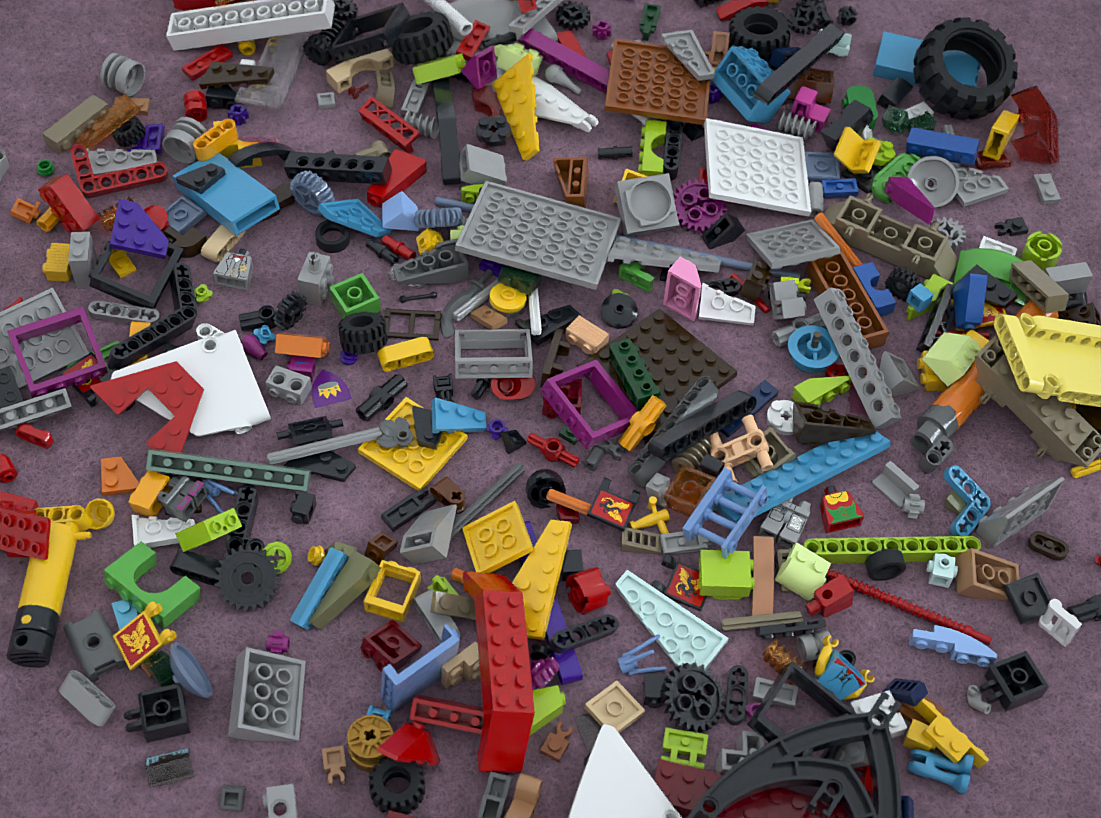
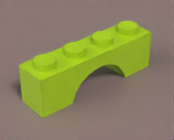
[638,120,666,177]

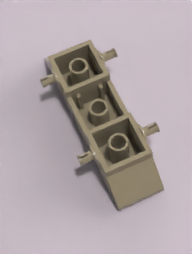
[824,193,958,281]
[975,334,1101,468]

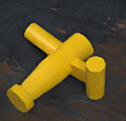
[628,496,670,534]

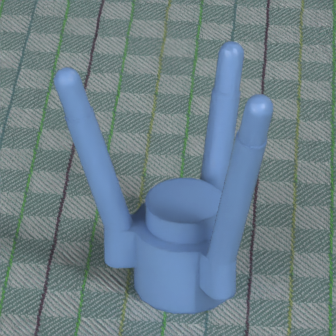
[203,478,238,514]
[618,634,667,676]

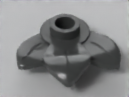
[376,417,413,448]

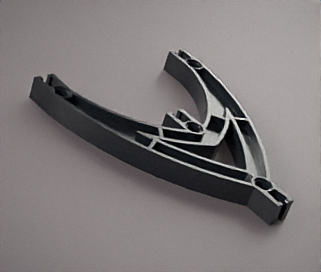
[687,691,901,818]

